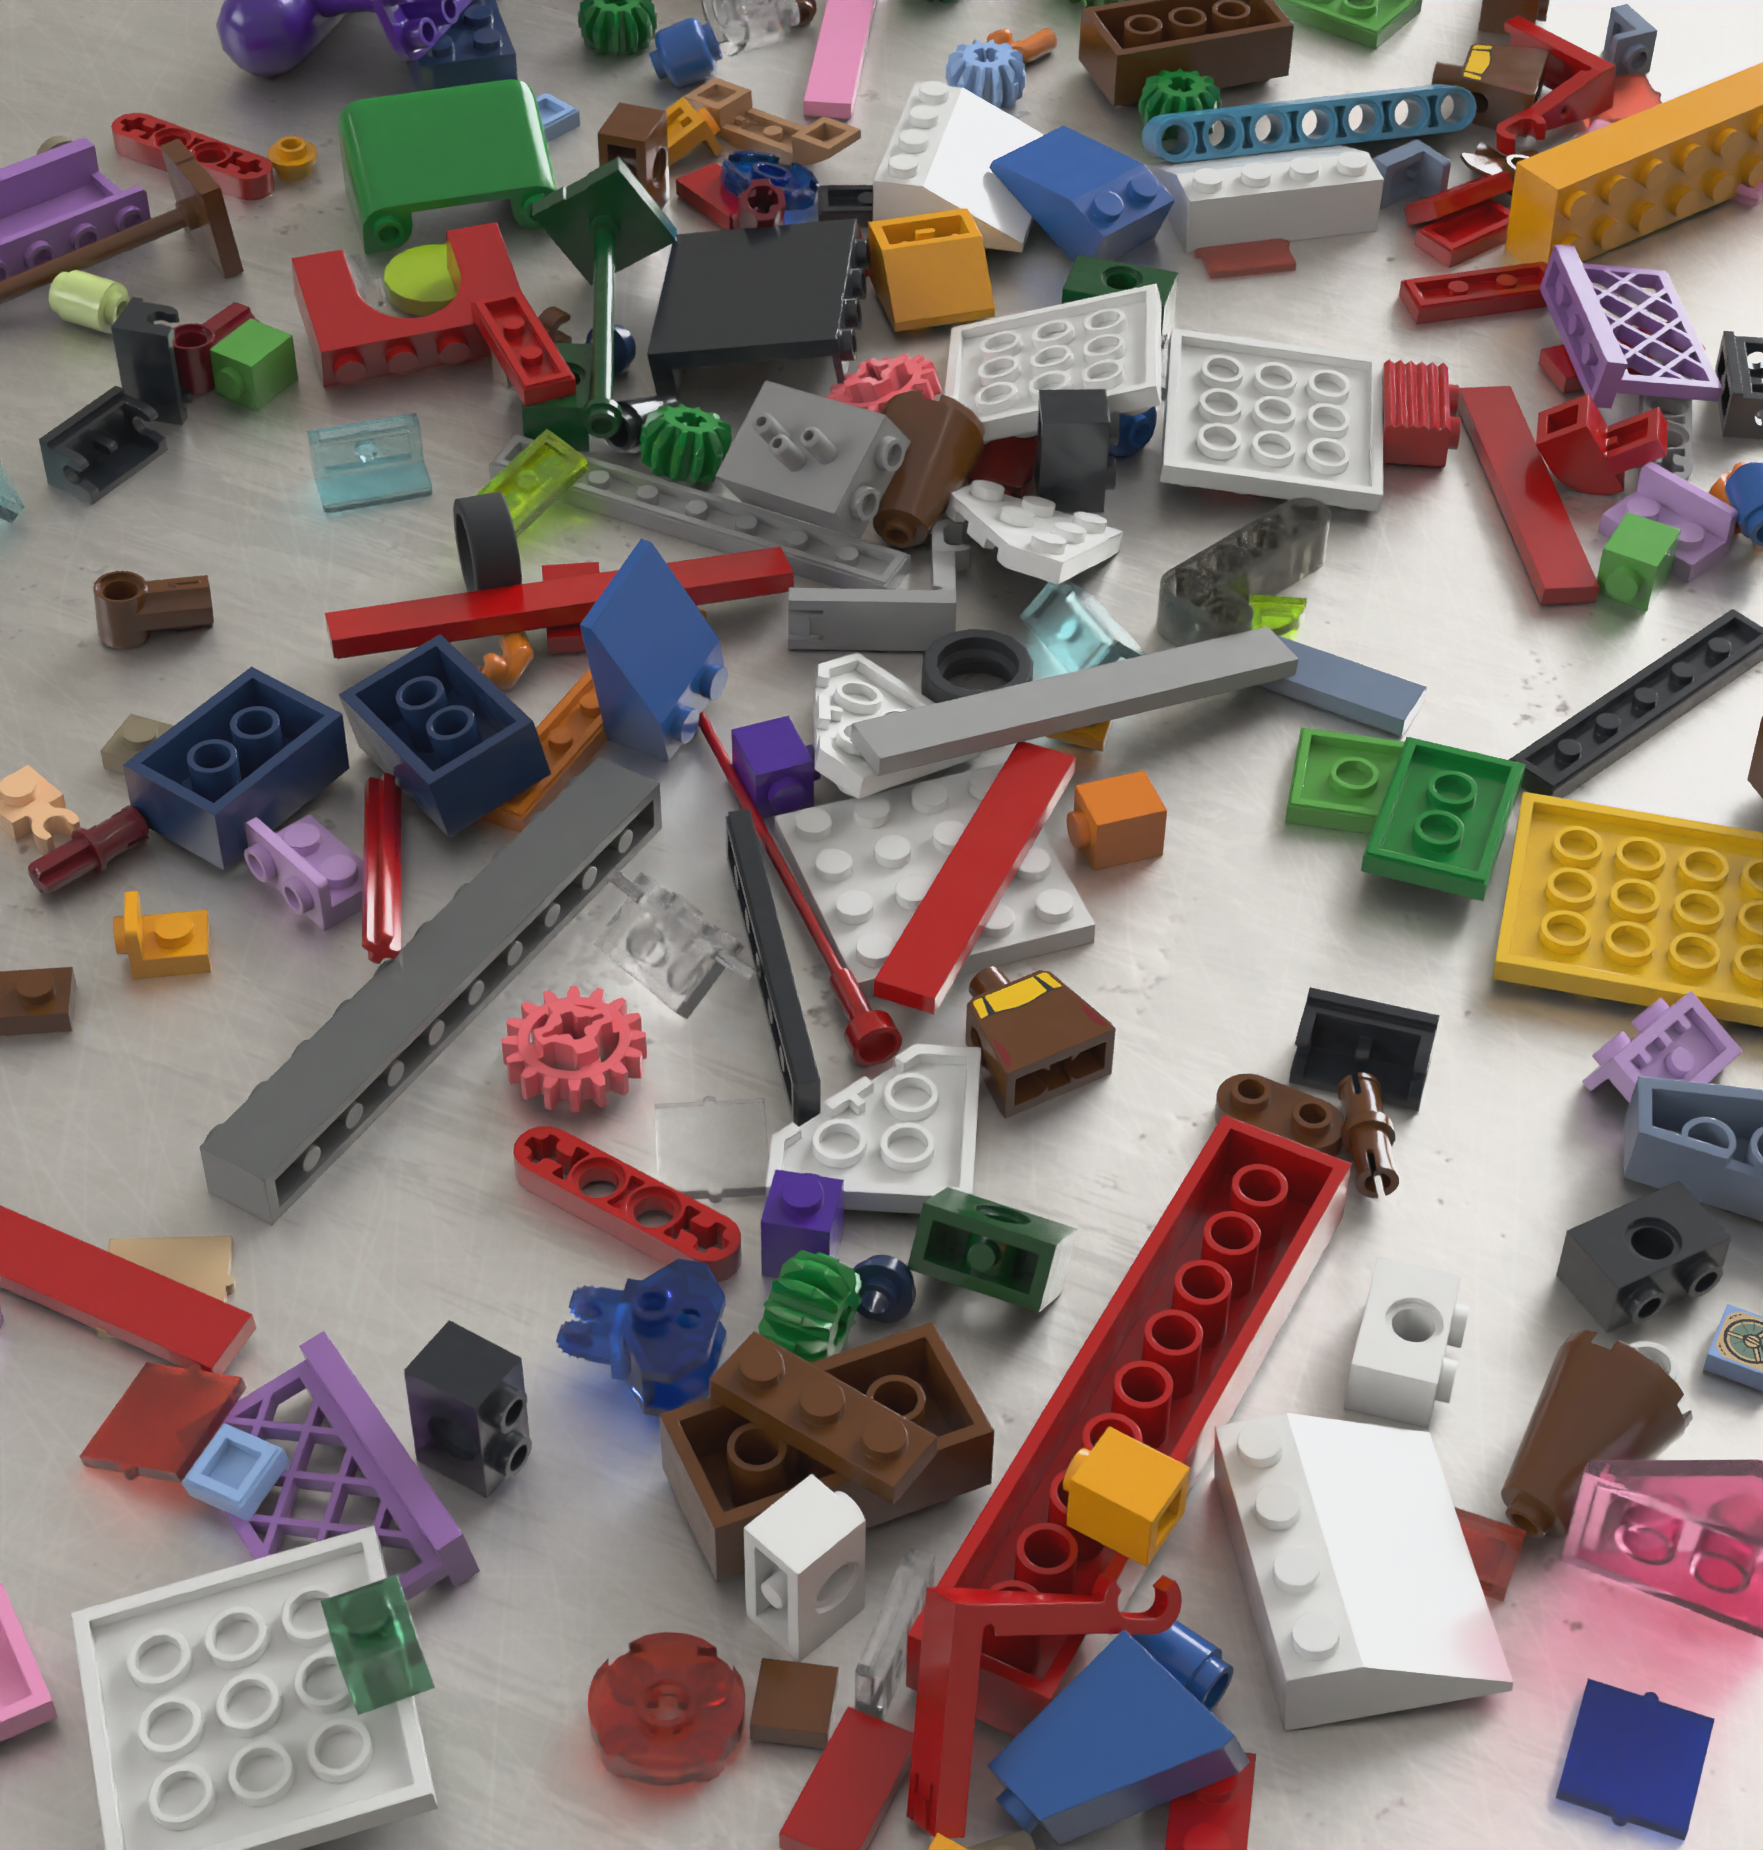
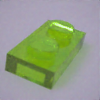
[475,429,590,538]

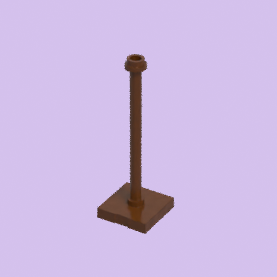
[0,139,244,305]

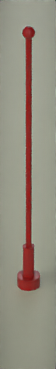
[698,711,902,1067]

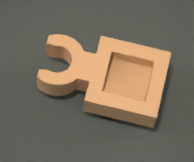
[0,765,80,856]

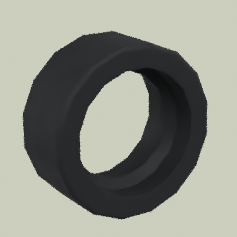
[453,492,522,592]
[921,629,1034,703]

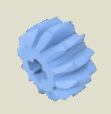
[945,39,1026,109]

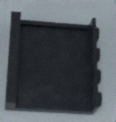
[647,218,871,397]

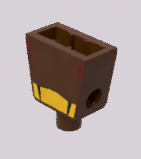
[1431,43,1549,138]
[965,967,1116,1119]

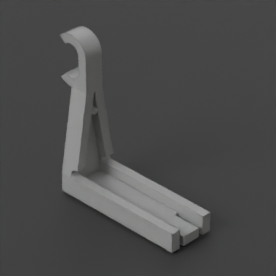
[788,519,971,651]

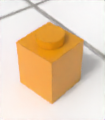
[1063,1426,1190,1567]

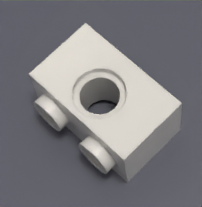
[1343,1256,1470,1429]
[744,1474,866,1662]

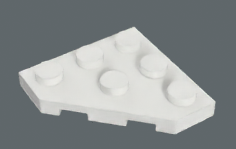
[946,480,1123,584]
[813,652,981,799]
[766,1044,981,1214]

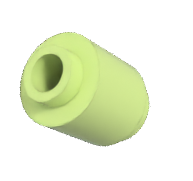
[49,270,130,334]

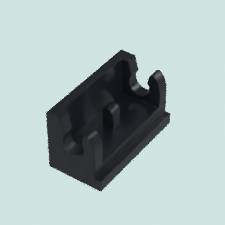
[111,297,193,426]
[1714,330,1763,439]
[39,385,168,505]
[1289,987,1440,1111]

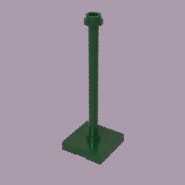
[532,157,677,439]

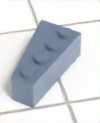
[1624,1076,1763,1222]

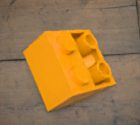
[868,208,995,332]

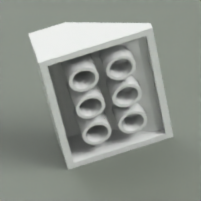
[873,81,1043,252]
[1145,145,1384,253]
[1214,1413,1513,1731]

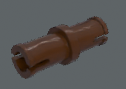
[1337,1072,1399,1198]

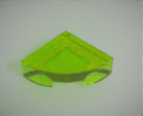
[1248,594,1307,636]

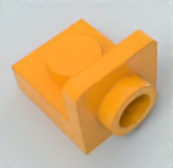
[665,97,724,167]
[113,891,211,980]

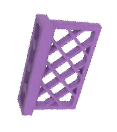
[1540,244,1723,409]
[178,1331,480,1609]

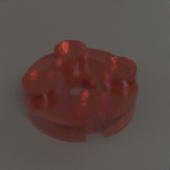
[588,1632,746,1786]

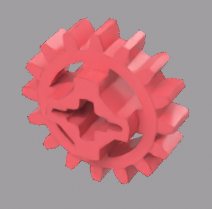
[825,354,942,413]
[502,986,647,1112]

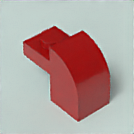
[1536,394,1668,495]

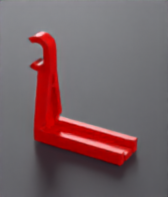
[1495,15,1616,156]
[906,1573,1182,1838]

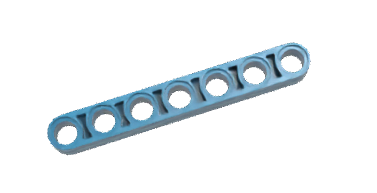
[1142,84,1477,163]

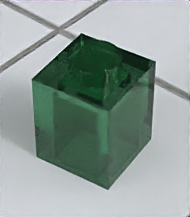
[320,1574,435,1715]

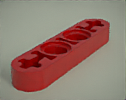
[111,113,275,200]
[513,1126,742,1283]

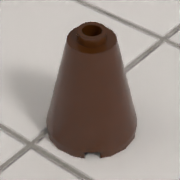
[873,390,985,548]
[1501,1330,1693,1539]

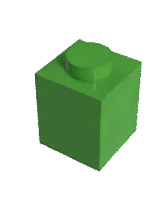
[209,318,298,411]
[1597,512,1681,611]

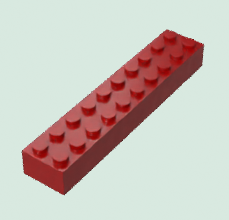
[906,1114,1352,1737]

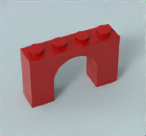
[291,222,521,387]

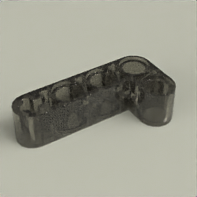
[1156,497,1331,648]

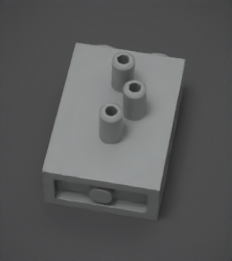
[715,380,911,539]

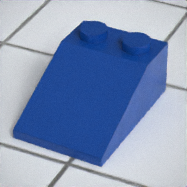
[989,125,1175,264]
[580,539,728,763]

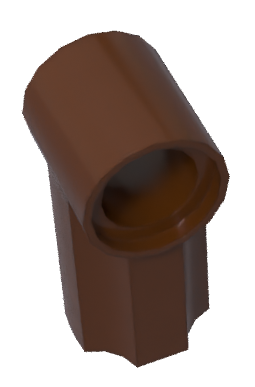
[93,571,214,649]

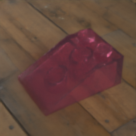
[1560,1459,1763,1638]

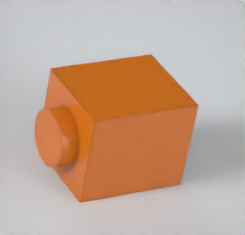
[1066,770,1167,871]

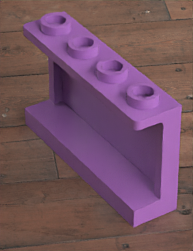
[0,137,151,281]

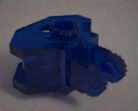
[556,1258,727,1417]

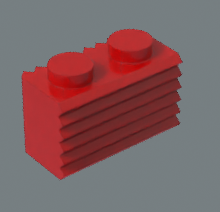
[1383,359,1460,468]

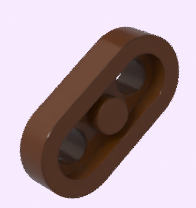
[1214,1074,1344,1157]

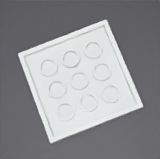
[944,283,1161,445]
[1160,328,1383,512]
[774,763,1096,999]
[71,1526,438,1850]

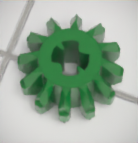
[578,0,658,57]
[1138,68,1221,141]
[640,404,732,485]
[758,1250,862,1363]

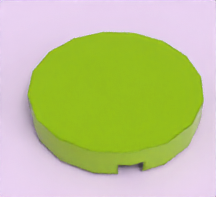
[384,244,457,317]

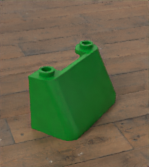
[338,79,558,254]

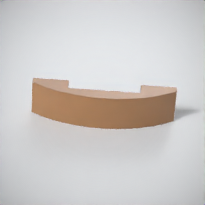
[683,78,861,166]

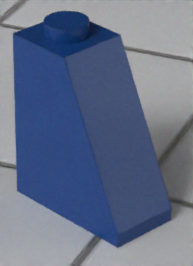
[987,1629,1250,1845]

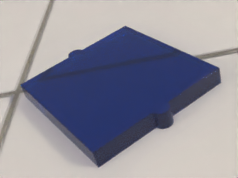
[1555,1678,1715,1841]

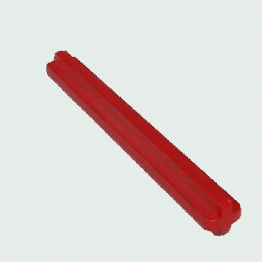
[362,772,401,964]

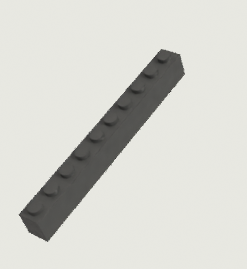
[199,756,662,1225]

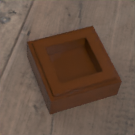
[750,1658,839,1749]

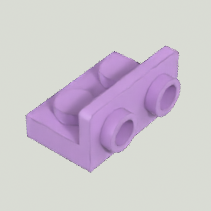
[1598,462,1738,583]
[244,814,363,931]
[1582,991,1743,1103]

